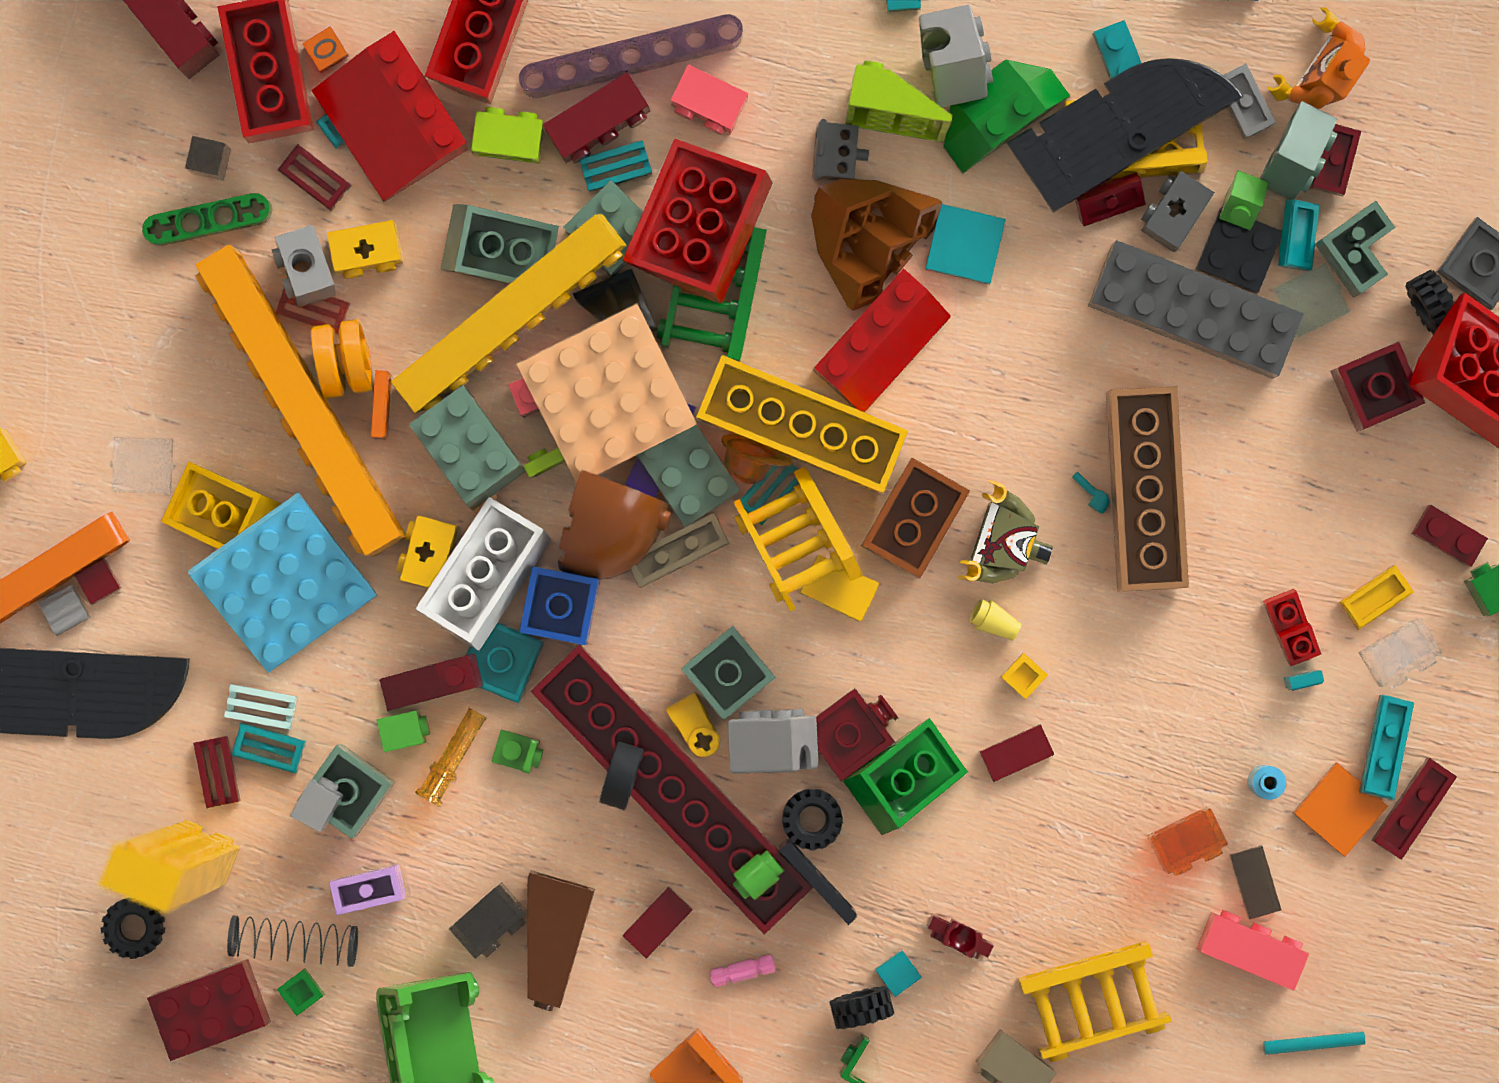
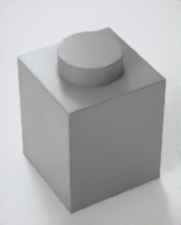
[290,777,343,832]

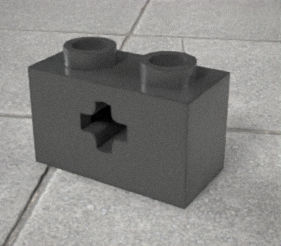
[1141,171,1215,252]

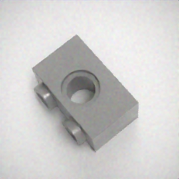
[272,225,336,307]

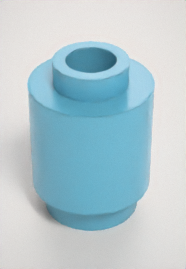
[1248,765,1286,800]

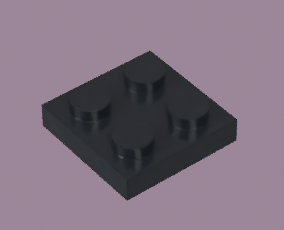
[1195,207,1282,294]

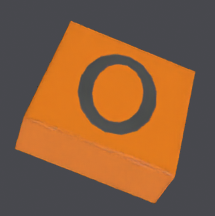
[302,26,349,73]

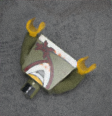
[958,480,1053,584]

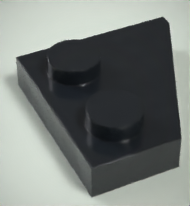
[573,268,657,332]

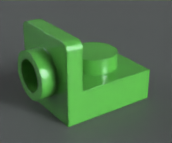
[491,729,544,774]

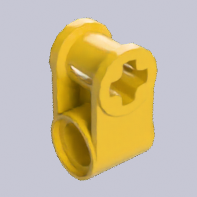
[666,692,720,757]

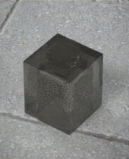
[185,136,231,181]

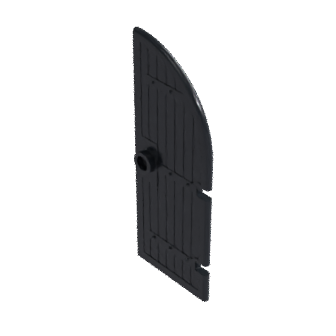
[1007,58,1243,213]
[0,648,190,739]

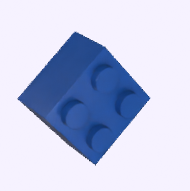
[519,566,600,645]

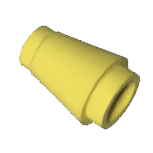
[969,599,1022,641]

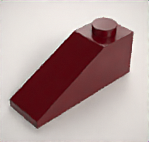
[379,654,484,711]

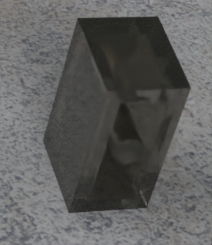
[449,882,527,959]

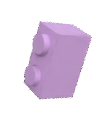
[329,864,407,915]

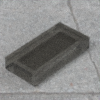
[1229,845,1282,920]

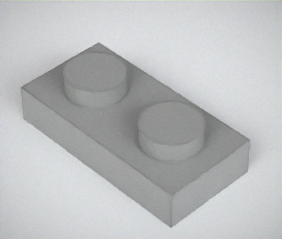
[1223,64,1276,139]

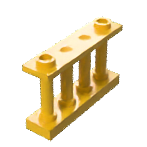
[734,466,863,612]
[1018,941,1172,1062]

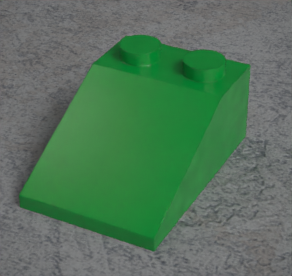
[843,718,968,835]

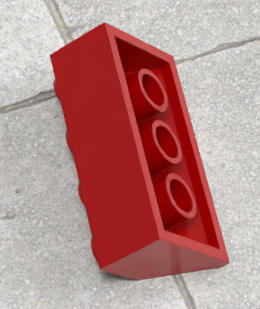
[425,0,528,105]
[813,268,951,413]

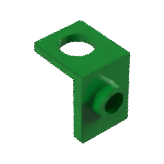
[839,1034,870,1083]

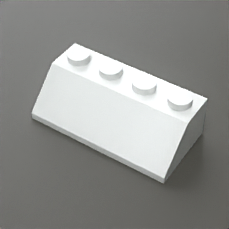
[416,497,551,651]

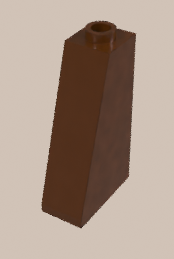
[527,870,595,1011]

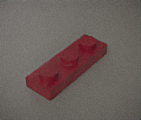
[1372,757,1457,860]

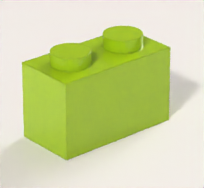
[471,107,544,164]

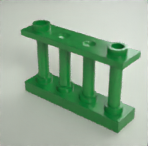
[657,227,767,362]

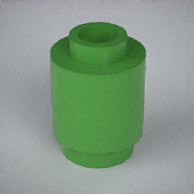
[733,850,784,900]

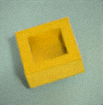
[1001,652,1048,700]

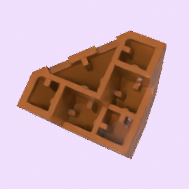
[811,179,942,311]

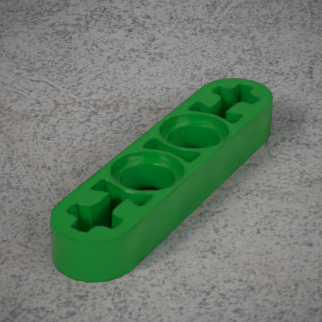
[142,193,272,246]

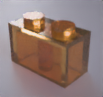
[1146,807,1228,876]

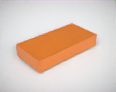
[371,370,392,440]

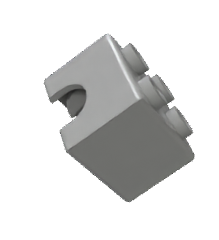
[919,5,993,107]
[728,709,818,774]

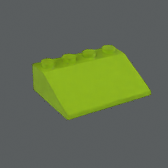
[845,61,952,143]

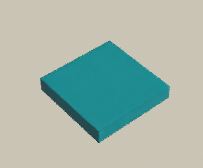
[925,204,1006,285]
[466,623,544,703]

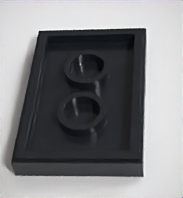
[778,838,857,925]

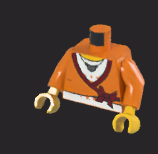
[1267,7,1370,109]

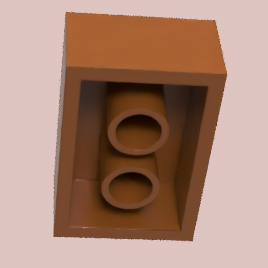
[861,458,970,579]

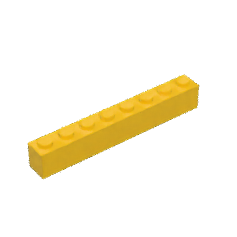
[390,214,627,413]

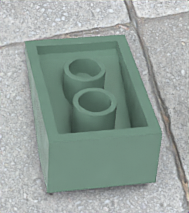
[440,204,559,284]

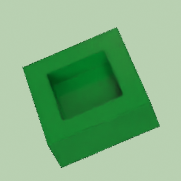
[277,968,325,1016]

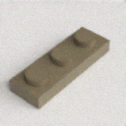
[630,513,730,588]

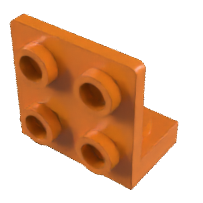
[650,1028,743,1083]

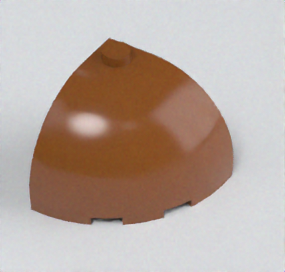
[558,470,672,580]

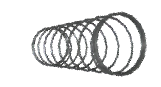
[227,915,358,967]

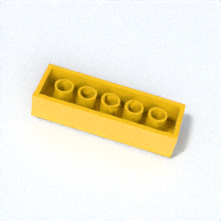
[696,355,908,495]

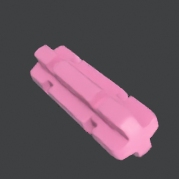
[710,954,776,987]

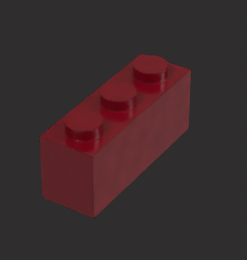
[543,72,650,164]

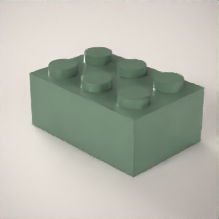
[409,385,526,510]

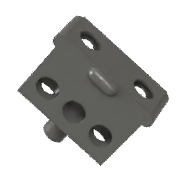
[812,119,869,181]

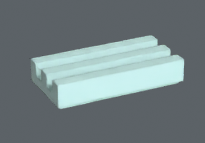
[224,684,298,730]

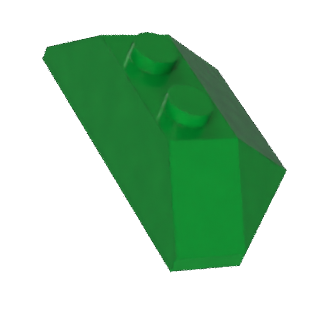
[943,59,1070,174]

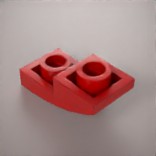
[1263,588,1322,667]

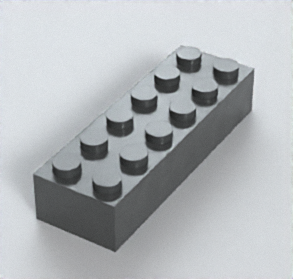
[1088,240,1304,379]

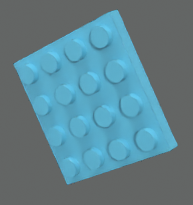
[188,492,377,673]

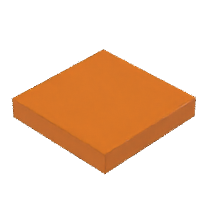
[1293,762,1388,857]

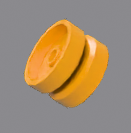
[311,319,373,399]

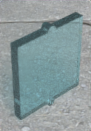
[1273,263,1350,338]

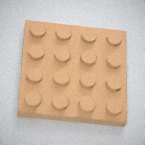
[516,303,697,483]

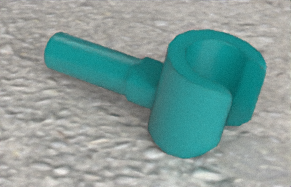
[1072,472,1110,514]

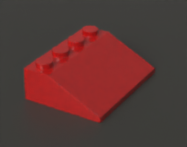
[311,31,468,202]
[623,138,773,304]
[1409,293,1499,448]

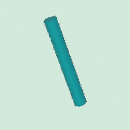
[1263,1031,1365,1055]

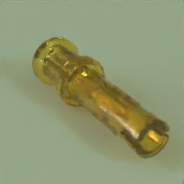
[415,707,487,807]

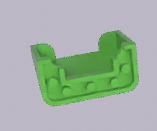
[376,972,495,1083]

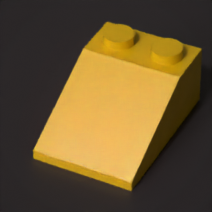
[161,461,282,549]

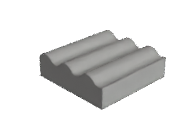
[38,585,90,636]

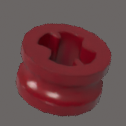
[868,695,898,728]

